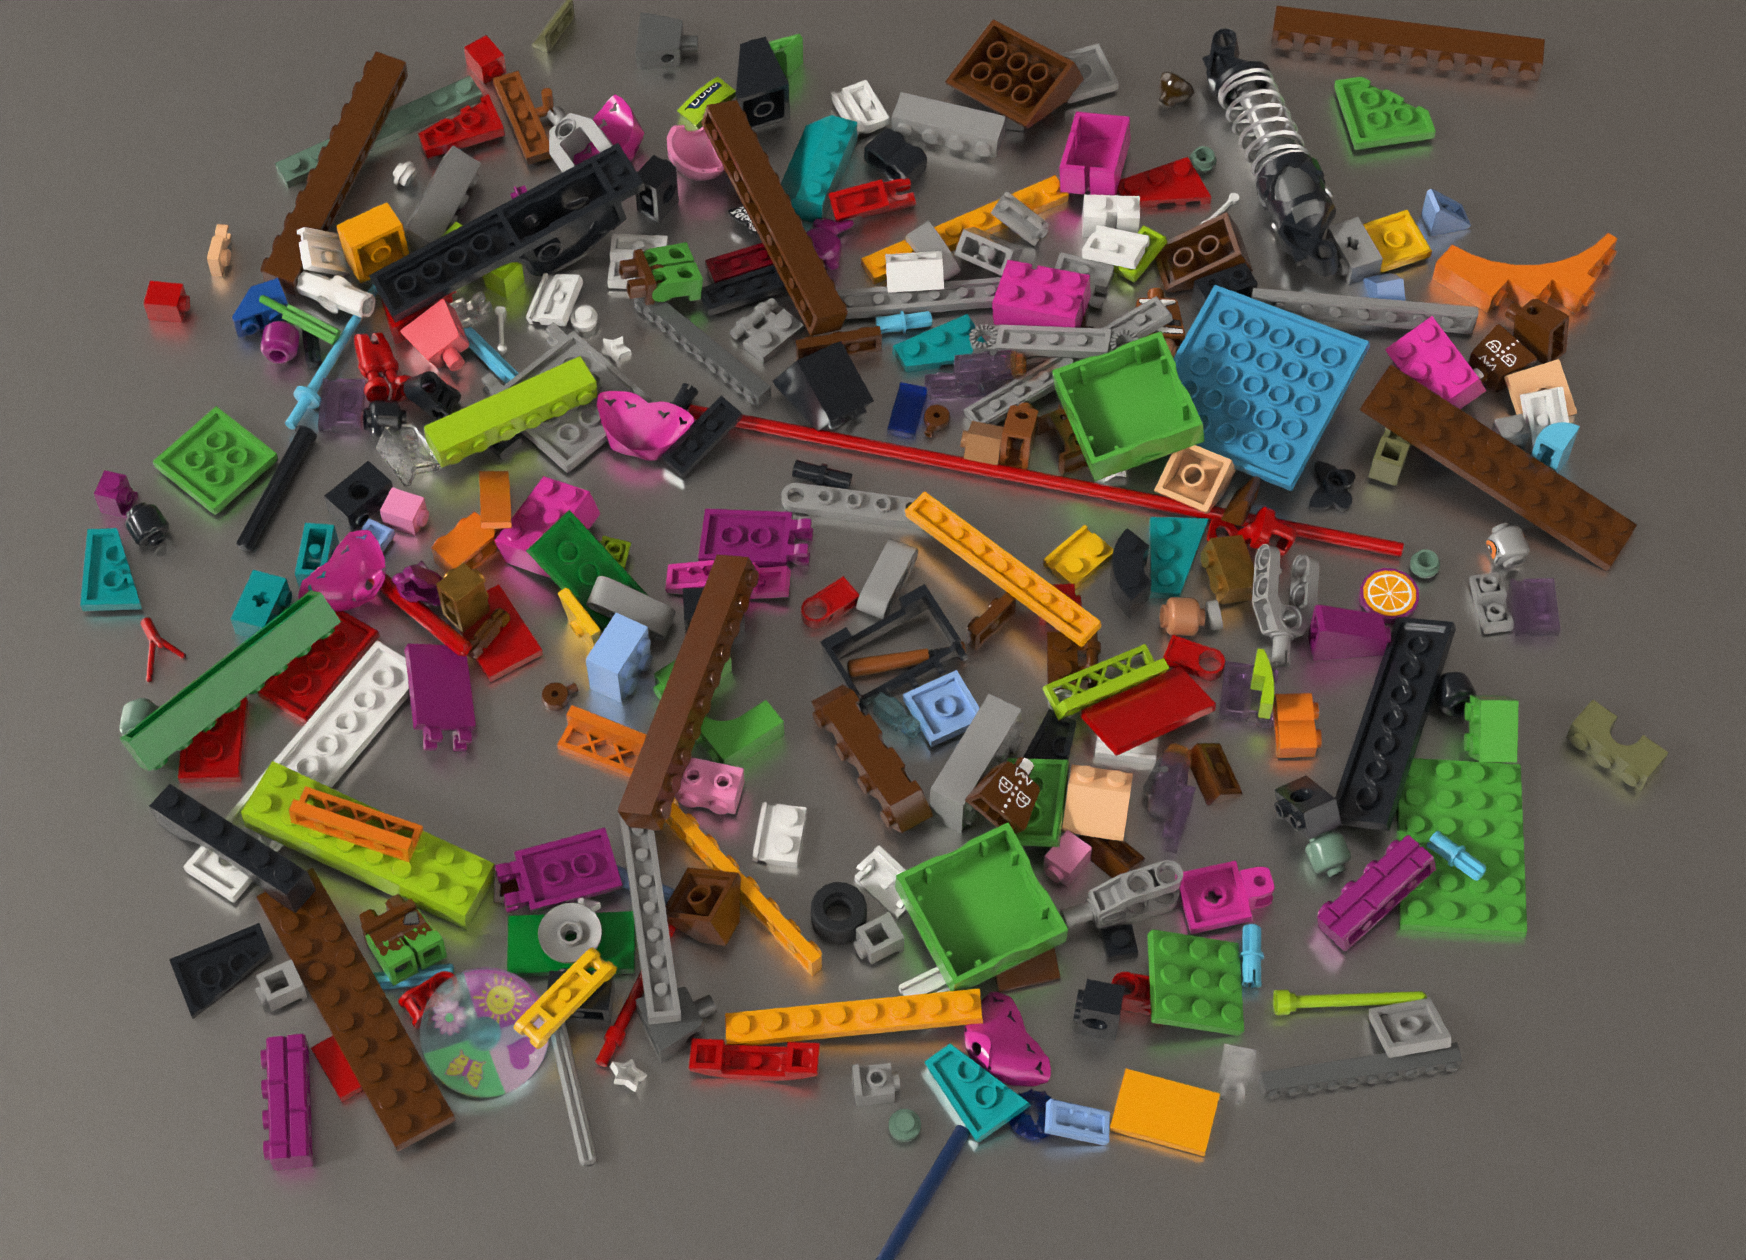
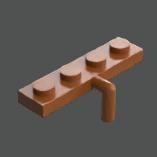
[493,71,554,165]

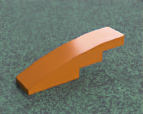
[479,471,512,528]

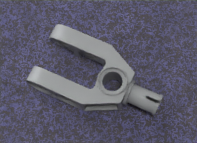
[547,106,613,172]
[1252,544,1319,667]
[1060,860,1183,929]

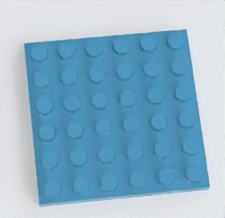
[1173,285,1370,491]

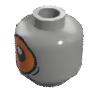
[1486,523,1530,569]

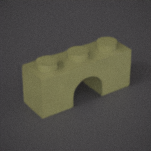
[1369,428,1411,486]
[1566,700,1669,791]

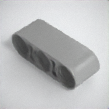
[856,538,918,619]
[586,576,676,640]

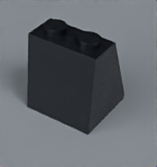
[735,36,790,130]
[773,341,874,431]

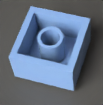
[586,613,653,703]

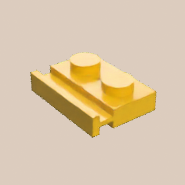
[1043,525,1114,590]

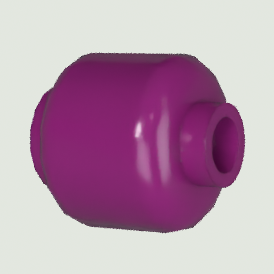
[260,321,300,364]

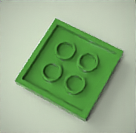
[153,406,279,515]
[1147,929,1244,1036]

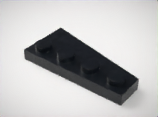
[1023,709,1077,761]

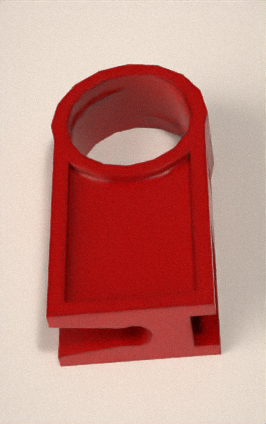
[801,576,859,629]
[1163,635,1225,681]

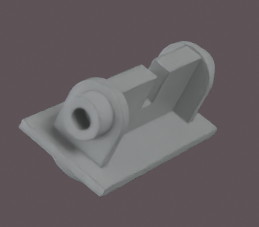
[991,191,1050,247]

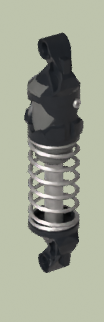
[1202,28,1339,277]

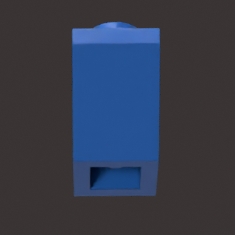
[232,278,288,338]

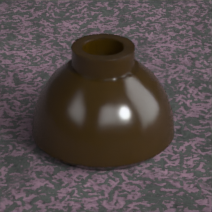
[1159,71,1195,108]

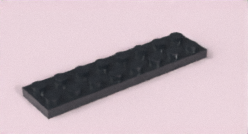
[1335,617,1456,831]

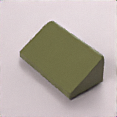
[532,0,575,53]

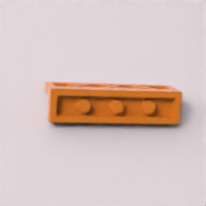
[557,705,647,777]
[289,786,424,862]

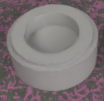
[1205,599,1223,631]

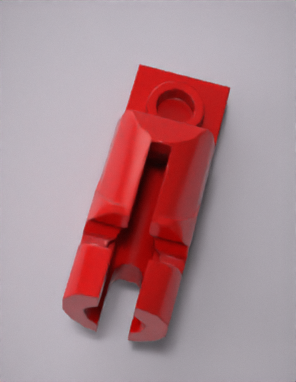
[828,178,916,222]

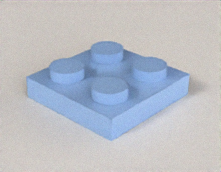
[903,670,980,747]

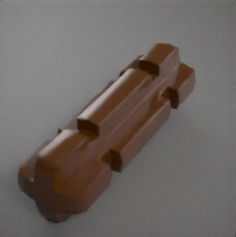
[467,608,510,660]

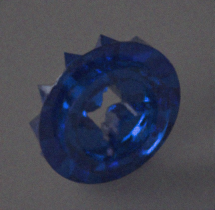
[1009,1088,1056,1140]

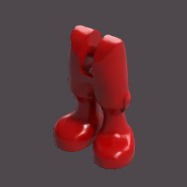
[354,332,412,403]

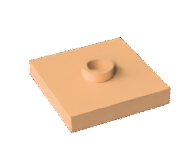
[1504,359,1577,417]

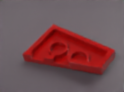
[418,94,505,159]
[1116,157,1212,208]

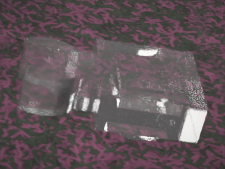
[450,291,493,328]
[1218,1044,1256,1104]

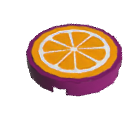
[1359,568,1419,624]

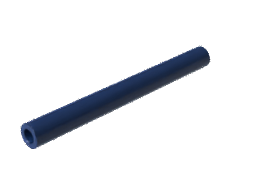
[875,1125,971,1260]

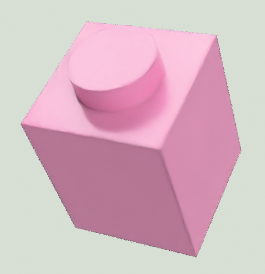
[380,487,429,536]
[1043,830,1092,887]

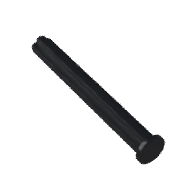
[236,425,317,552]

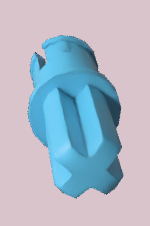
[875,311,932,334]
[1427,830,1486,881]
[1239,924,1264,988]

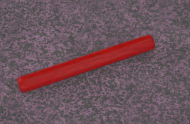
[368,571,472,657]

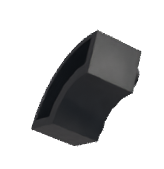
[1110,528,1152,618]

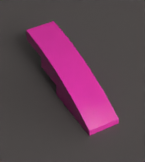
[665,560,791,599]

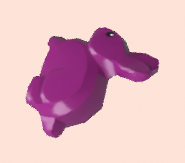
[806,218,854,271]
[392,560,443,607]

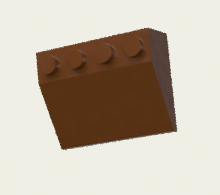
[945,19,1084,129]

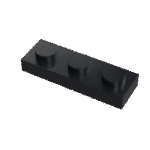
[701,265,787,316]
[662,395,743,478]

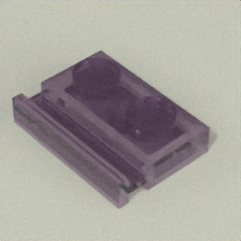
[318,378,366,433]
[1509,578,1560,636]

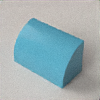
[1531,422,1580,473]

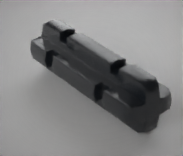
[302,329,322,368]

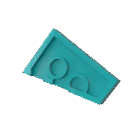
[892,314,986,373]
[1149,517,1209,599]
[80,528,142,611]
[924,1044,1031,1143]

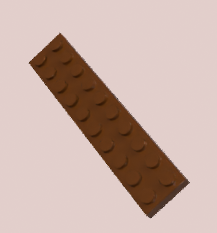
[1359,364,1637,572]
[256,867,456,1152]

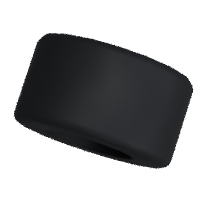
[811,882,867,944]

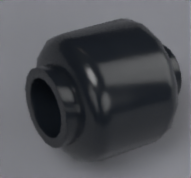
[363,400,407,437]
[124,502,169,548]
[1434,672,1477,717]

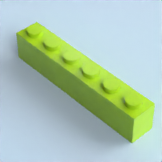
[424,356,598,468]

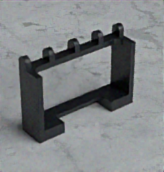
[820,584,969,715]

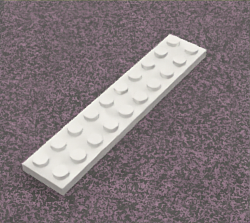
[183,641,410,903]

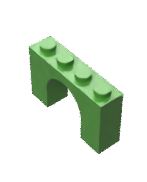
[653,657,784,767]

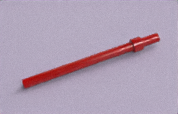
[595,924,676,1067]

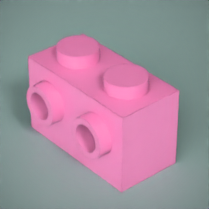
[675,757,745,814]

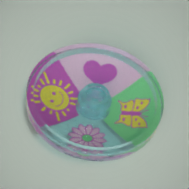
[419,968,549,1098]

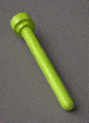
[1273,989,1427,1015]

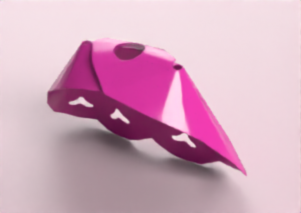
[573,94,644,165]
[597,391,695,461]
[298,530,386,611]
[964,991,1051,1087]

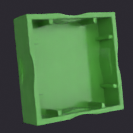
[1052,331,1205,481]
[895,822,1068,991]

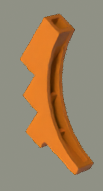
[1432,233,1618,313]

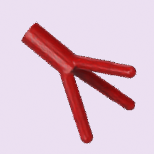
[140,617,186,682]

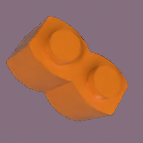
[1273,693,1322,758]

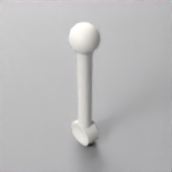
[1201,193,1240,224]
[495,306,507,355]

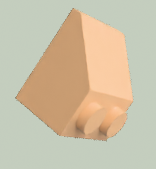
[1154,445,1236,514]
[1061,764,1133,841]

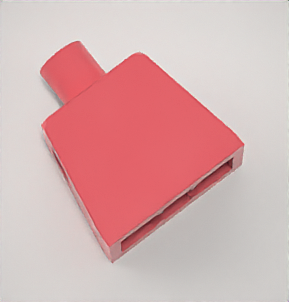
[400,299,469,371]

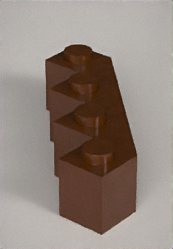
[811,685,933,833]

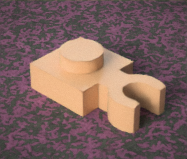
[207,224,231,277]

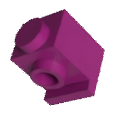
[94,470,139,519]

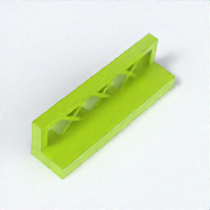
[1042,644,1169,720]

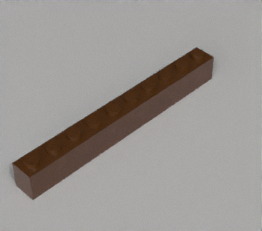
[1270,6,1545,81]
[260,51,408,296]
[701,100,848,336]
[617,554,759,831]

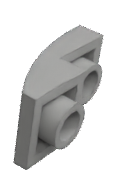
[905,221,961,282]
[1469,572,1514,634]

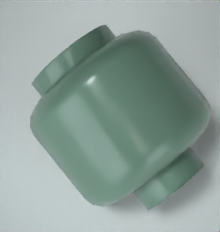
[119,698,159,736]
[1305,830,1351,877]

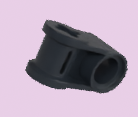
[404,371,461,421]

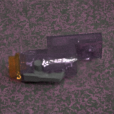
[924,348,1027,400]
[1142,744,1196,854]

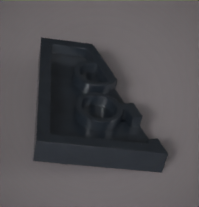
[169,923,272,1019]

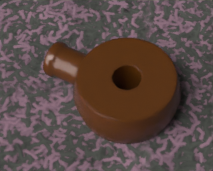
[923,405,951,438]
[541,682,579,711]

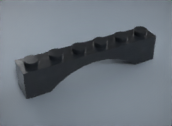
[149,784,316,913]

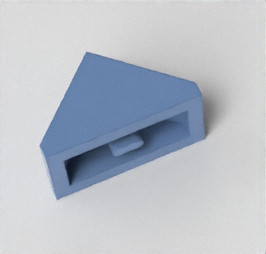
[1421,188,1471,237]
[1363,273,1406,301]

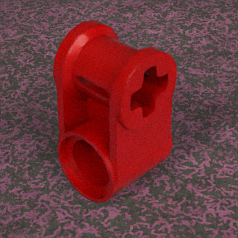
[398,971,463,1029]
[1111,971,1151,1016]

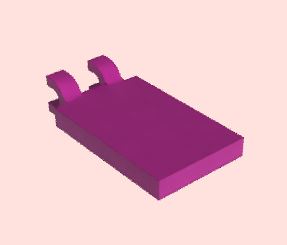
[698,509,814,567]
[405,643,476,752]
[495,827,623,913]

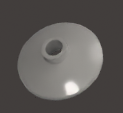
[538,903,602,963]

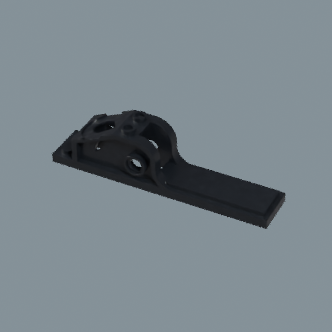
[369,143,645,323]

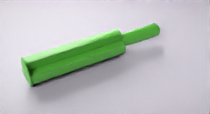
[259,295,341,345]

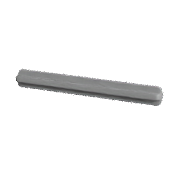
[551,1022,597,1166]

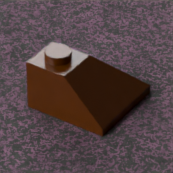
[665,867,741,946]

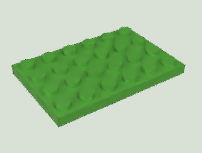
[1397,758,1527,937]

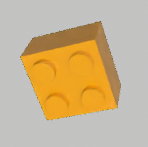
[336,202,409,284]

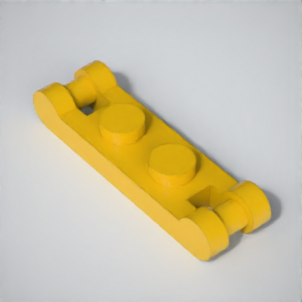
[513,947,617,1049]

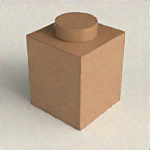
[960,421,1003,465]

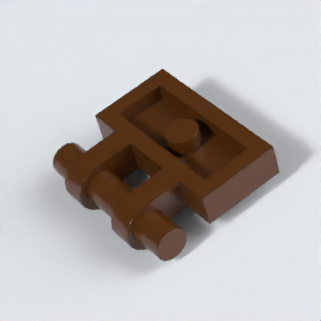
[1047,632,1101,690]

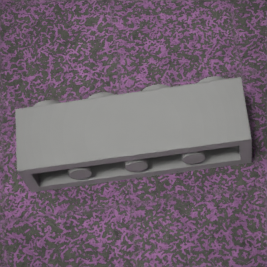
[892,92,1006,158]
[404,146,481,251]

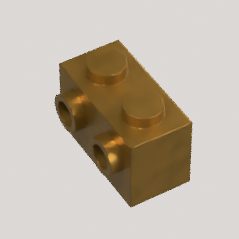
[1200,535,1254,604]
[436,562,490,633]

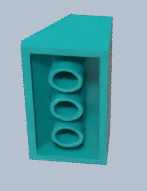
[781,115,857,223]

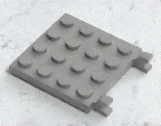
[481,322,652,473]

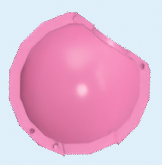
[667,125,726,181]

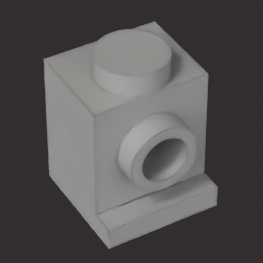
[1492,414,1530,452]
[853,912,905,964]
[255,959,308,1011]
[852,1063,900,1107]

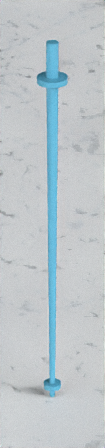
[285,149,462,430]

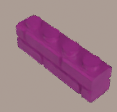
[1317,835,1436,952]
[260,1034,313,1171]

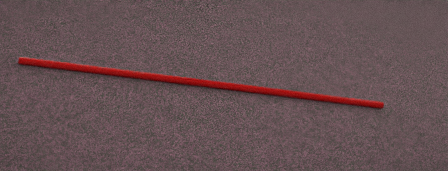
[688,404,1404,557]

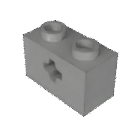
[1324,217,1383,285]
[954,227,1023,276]

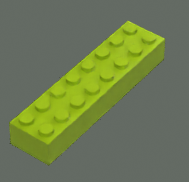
[241,761,495,930]

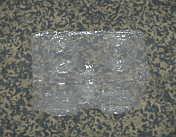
[376,423,441,487]

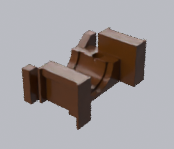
[1036,404,1089,477]

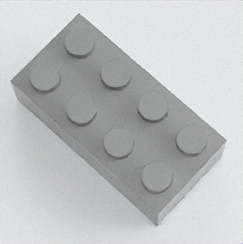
[929,694,1024,834]

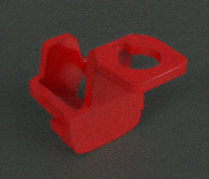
[1207,506,1297,558]

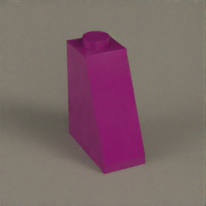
[1308,605,1391,661]

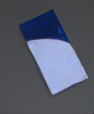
[887,382,928,440]

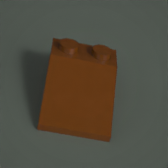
[1155,212,1253,293]

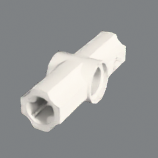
[296,271,376,318]

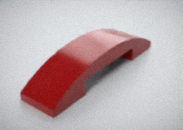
[689,1038,820,1081]

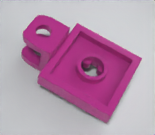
[1175,861,1275,935]

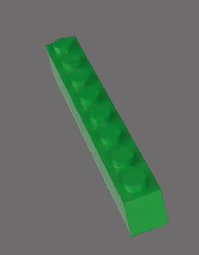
[119,590,341,771]

